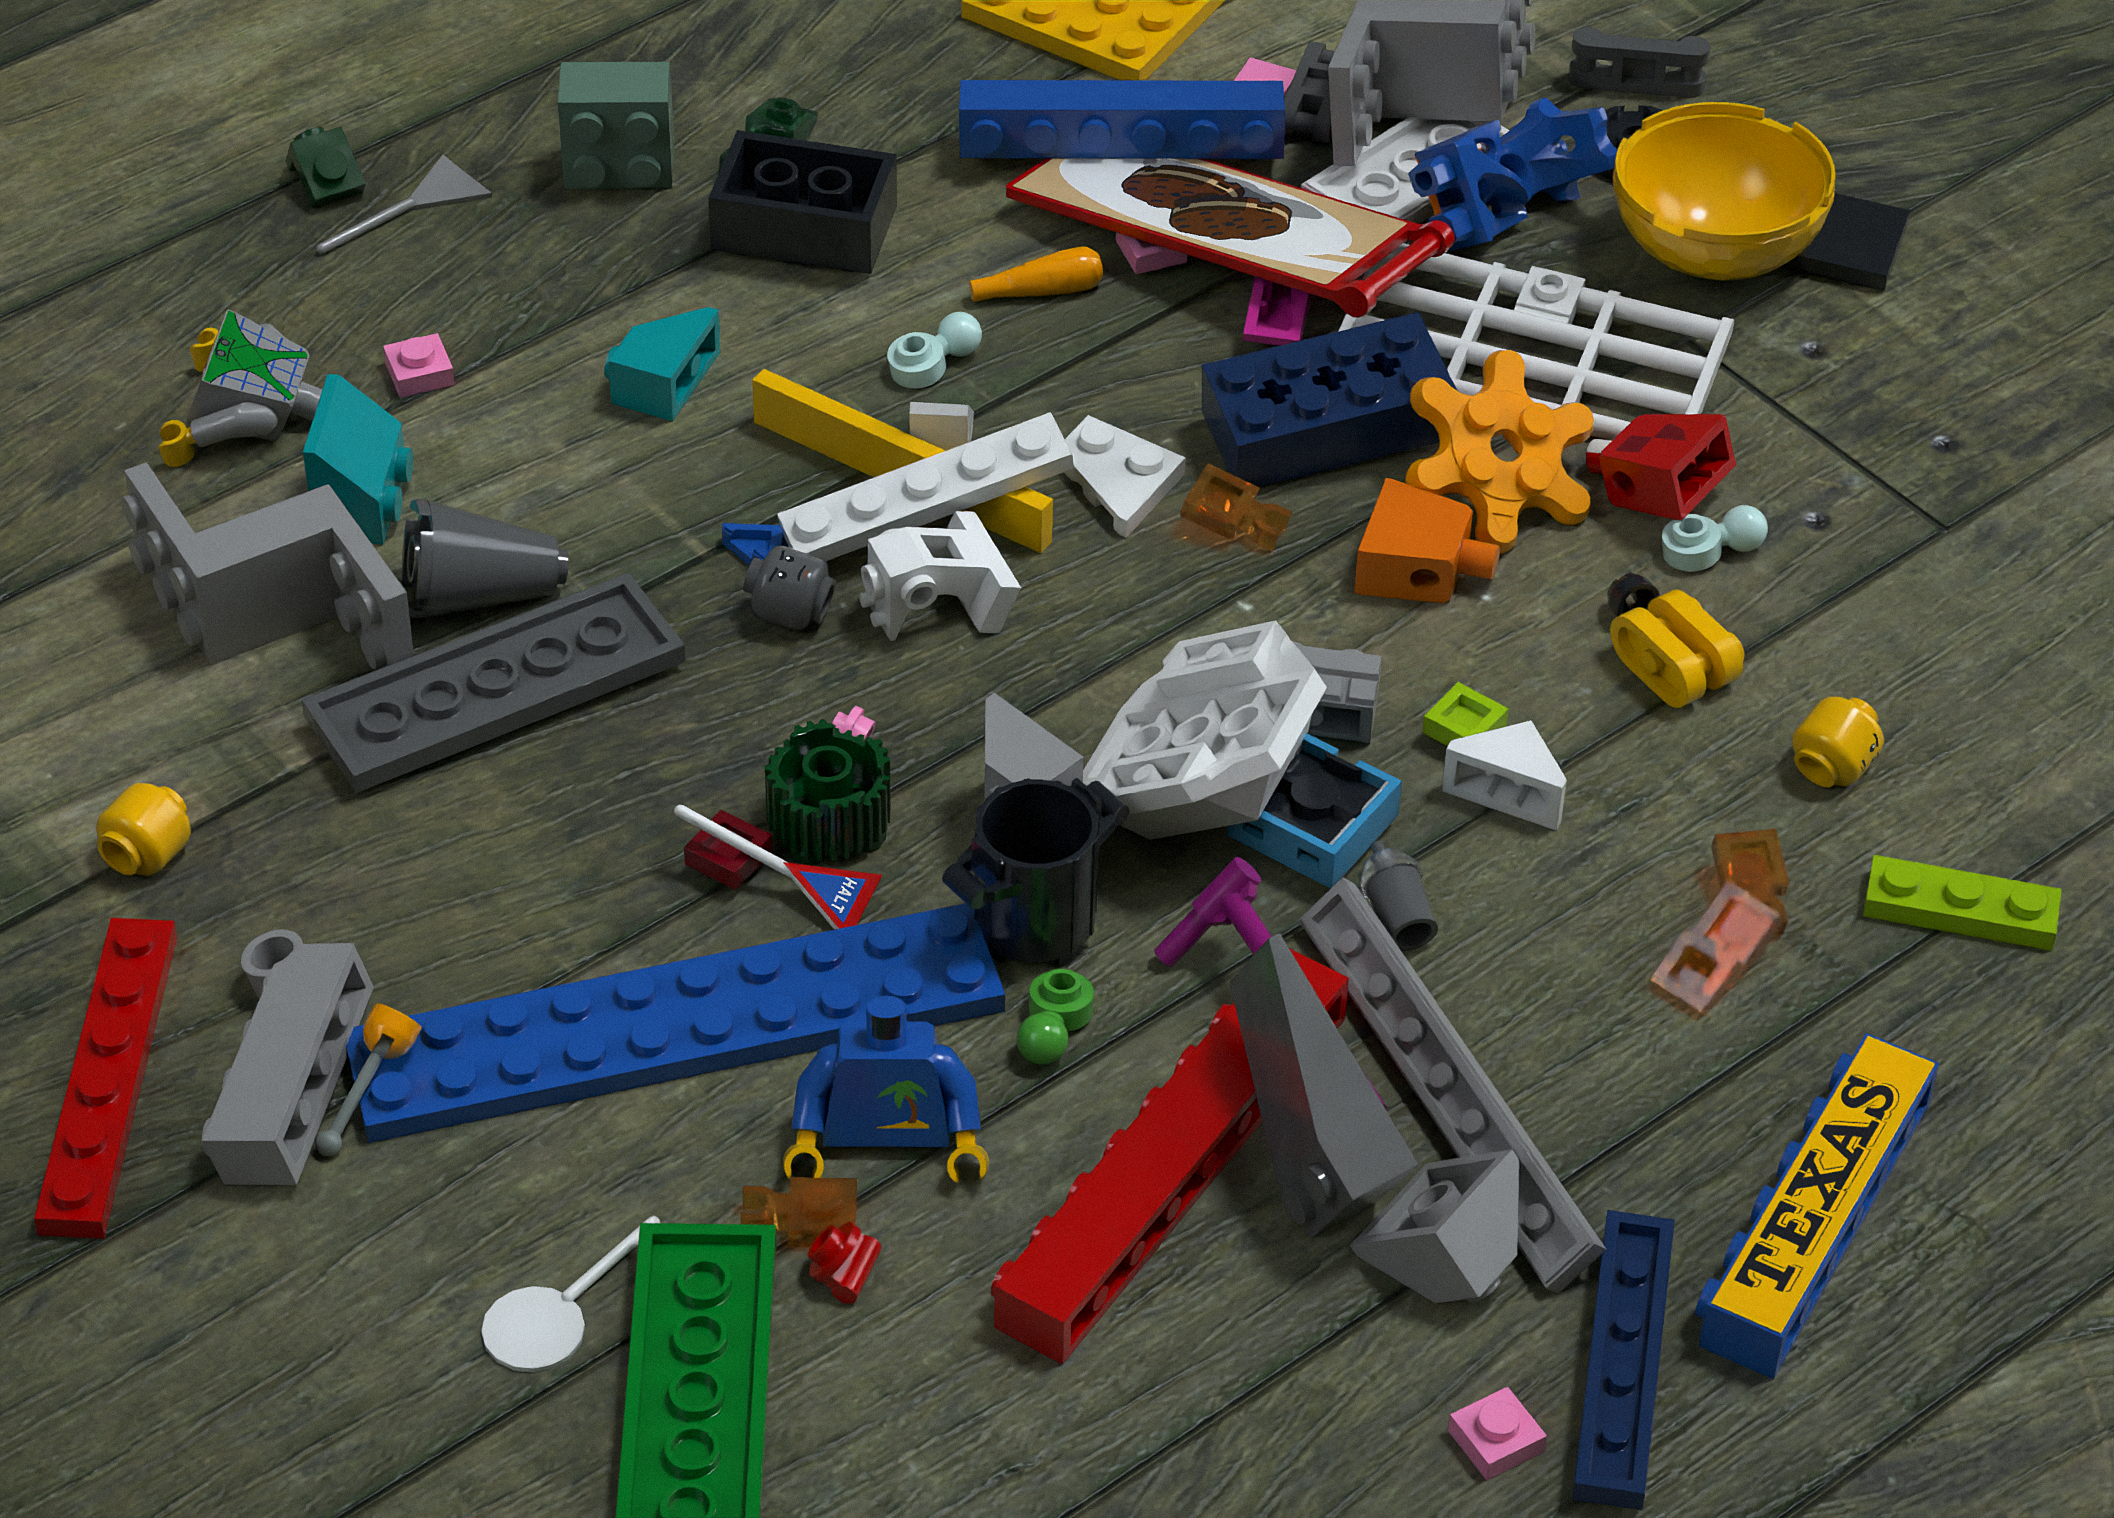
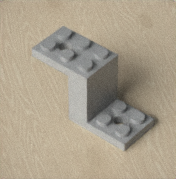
[1328,0,1535,166]
[121,462,414,669]

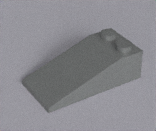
[1229,933,1419,1238]

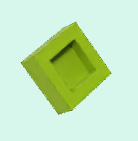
[1422,682,1509,746]

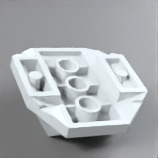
[1083,620,1327,840]

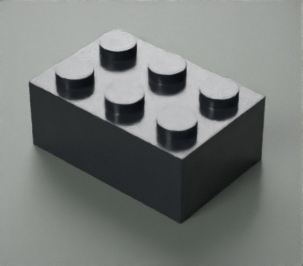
[708,130,897,274]

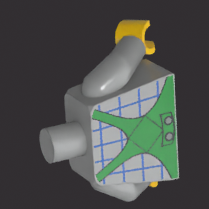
[158,309,322,467]

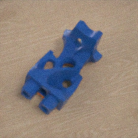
[1408,97,1618,252]

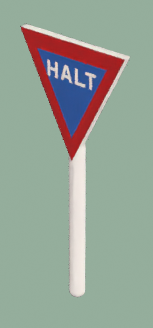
[674,805,882,930]

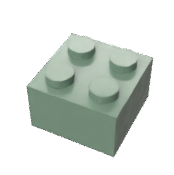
[558,62,674,189]

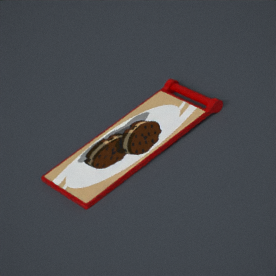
[1006,158,1455,318]

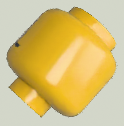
[1792,696,1884,788]
[96,783,191,876]

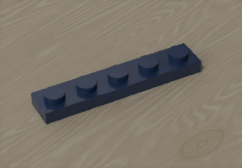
[1572,1210,1675,1510]

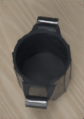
[942,778,1130,968]

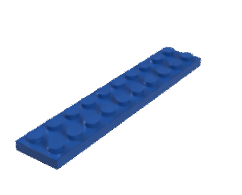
[346,903,1005,1143]

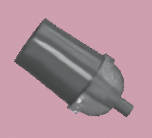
[1360,841,1438,951]

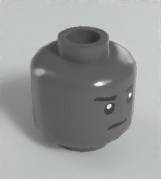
[743,546,836,631]

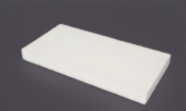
[1301,116,1509,224]

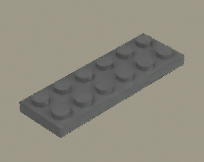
[302,572,686,793]

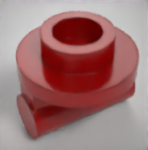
[807,1222,882,1304]

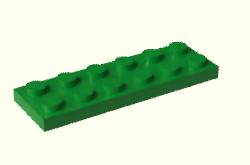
[616,1223,776,1518]

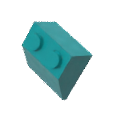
[303,374,414,545]

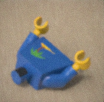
[783,996,990,1183]

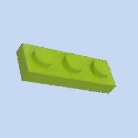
[1863,855,2062,951]

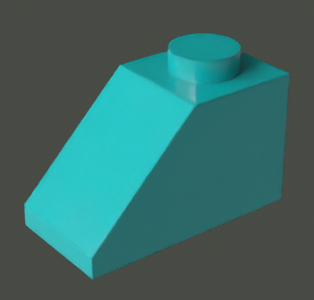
[604,307,721,421]

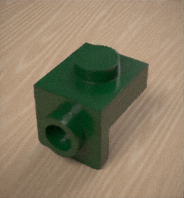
[285,127,366,208]

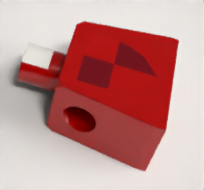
[1586,414,1736,521]

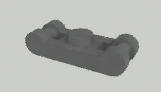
[1568,27,1711,98]
[1285,41,1335,145]

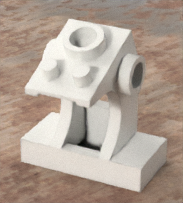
[859,511,1021,641]

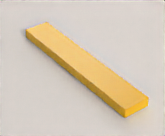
[752,369,1053,553]

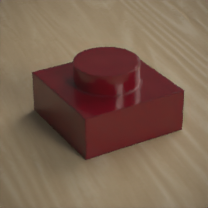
[684,809,773,890]

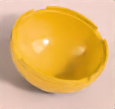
[1613,102,1836,281]

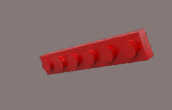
[34,918,177,1239]

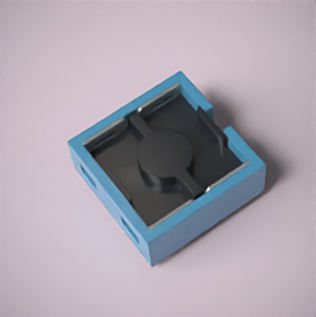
[1227,734,1402,889]

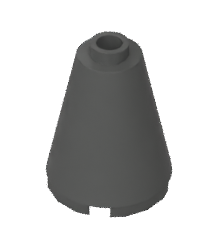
[402,499,568,619]

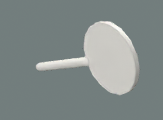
[481,1216,660,1373]

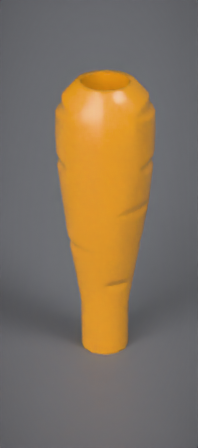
[969,246,1103,302]

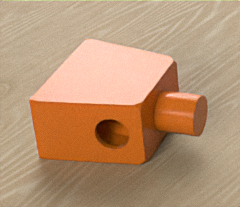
[1354,478,1500,603]

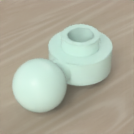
[887,312,982,388]
[1662,505,1768,572]

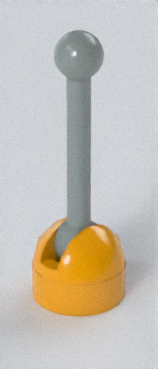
[315,1003,422,1157]

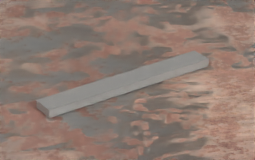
[1299,877,1607,1294]

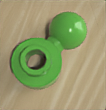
[1016,969,1094,1065]

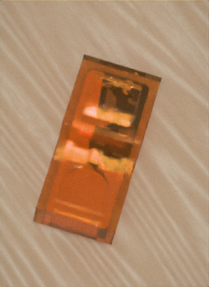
[1651,881,1784,1015]

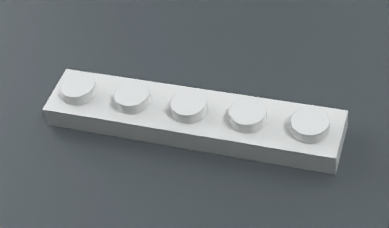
[777,412,1074,561]

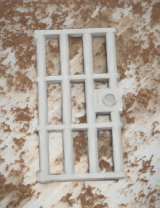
[1338,243,1734,440]

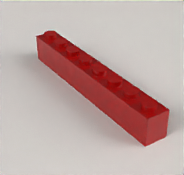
[991,948,1349,1365]

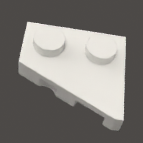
[1064,415,1186,538]

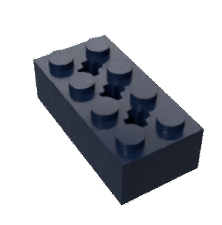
[1202,312,1457,492]

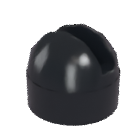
[1607,572,1660,617]

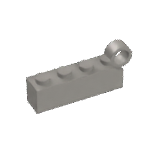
[201,929,374,1185]

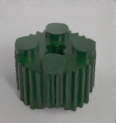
[764,719,891,866]

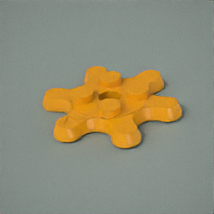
[1405,350,1594,554]

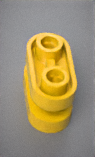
[1610,589,1744,708]

